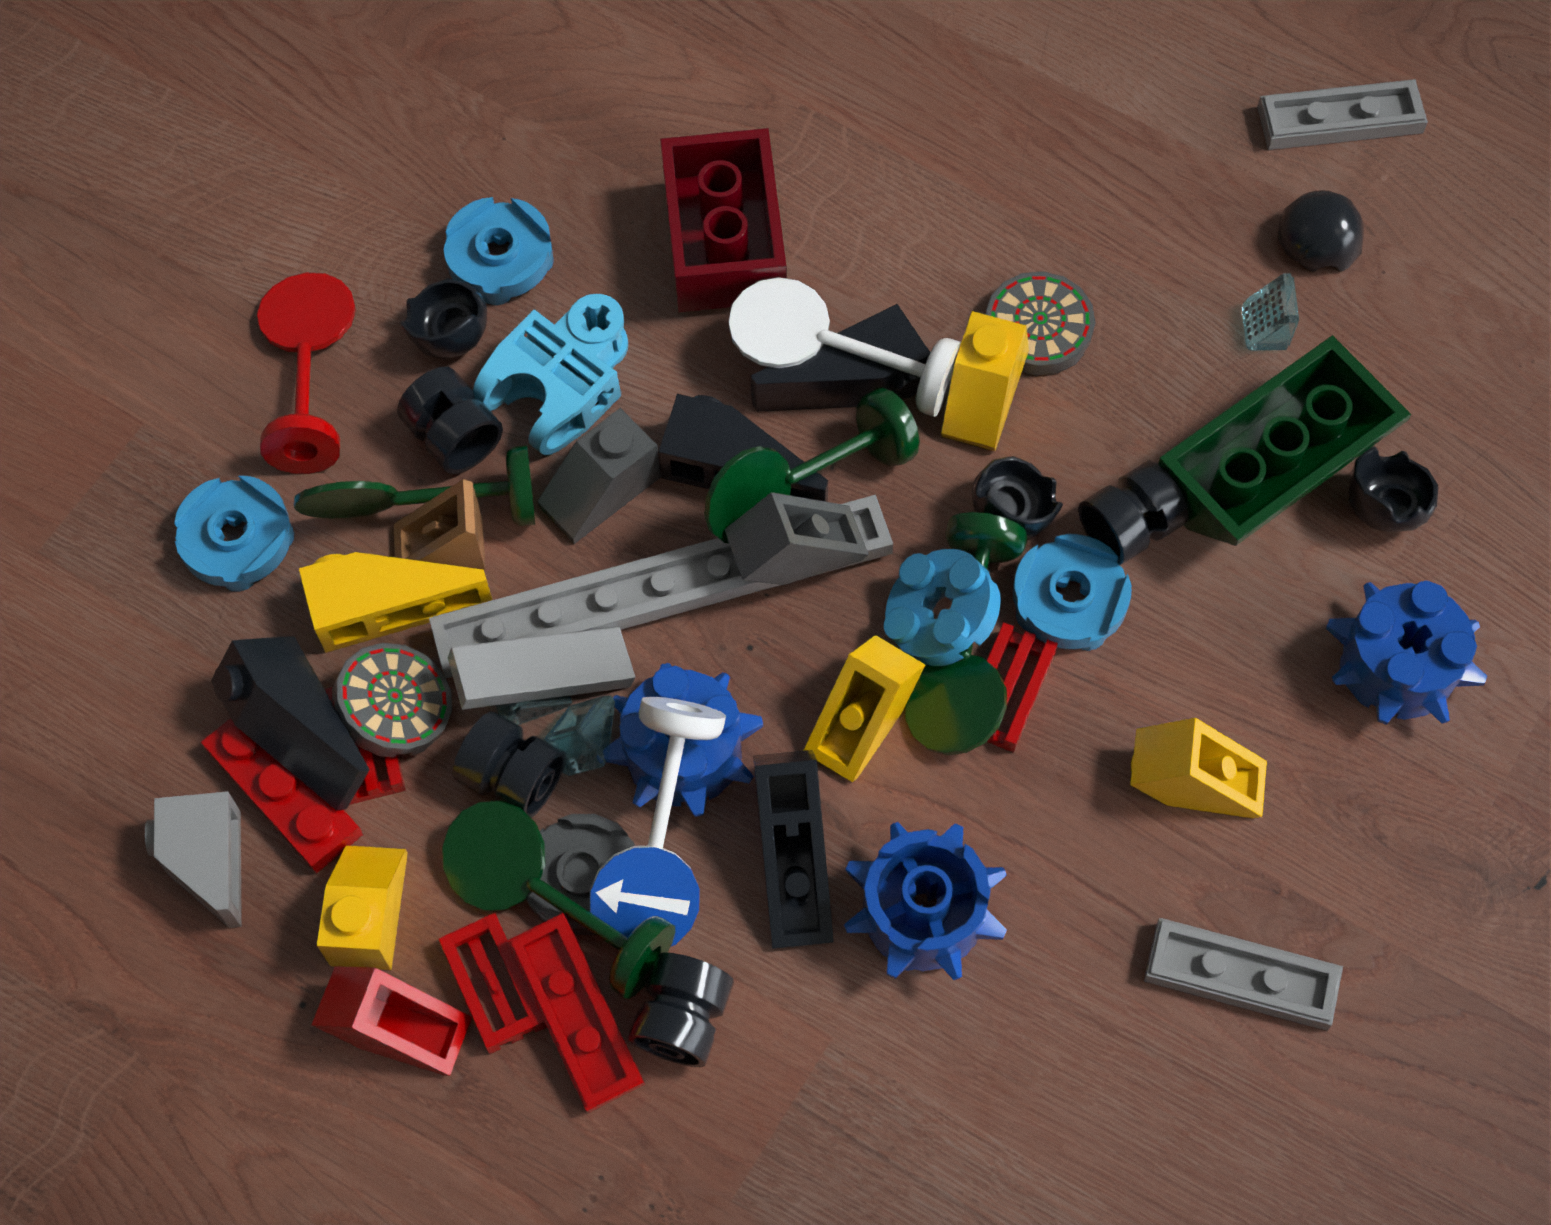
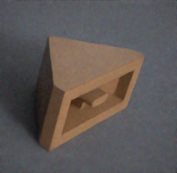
[393,479,486,570]

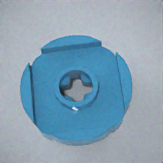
[443,197,554,305]
[174,476,295,592]
[1013,534,1132,651]
[884,549,1001,666]

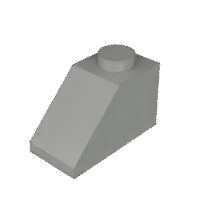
[145,791,242,928]

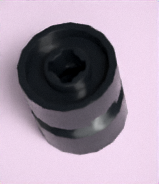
[397,367,503,474]
[1078,460,1189,565]
[452,711,567,818]
[628,952,734,1067]

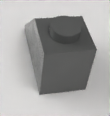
[537,407,661,544]
[725,492,869,585]

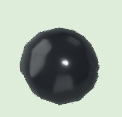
[1278,190,1364,272]
[400,278,487,359]
[1349,446,1439,532]
[972,456,1063,539]

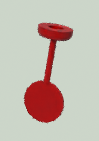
[257,272,356,474]

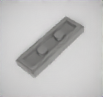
[1257,79,1428,150]
[447,627,636,710]
[1144,918,1343,1031]

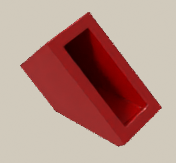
[311,966,472,1076]

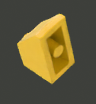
[941,311,1029,451]
[803,635,925,782]
[1130,718,1267,818]
[316,845,408,970]

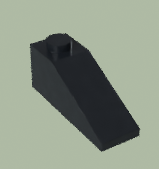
[751,304,931,412]
[658,394,828,502]
[211,636,370,810]
[753,750,834,949]

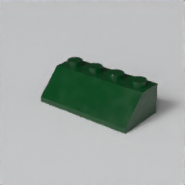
[1158,335,1412,546]

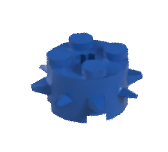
[1326,580,1487,725]
[600,663,763,817]
[844,822,1007,980]

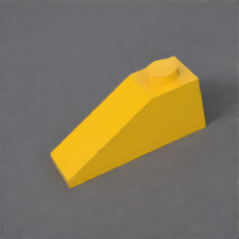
[299,552,493,653]

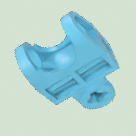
[473,294,628,455]

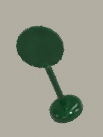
[704,388,920,544]
[293,446,535,526]
[905,512,1028,756]
[442,801,676,999]

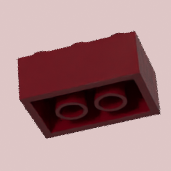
[660,128,787,313]

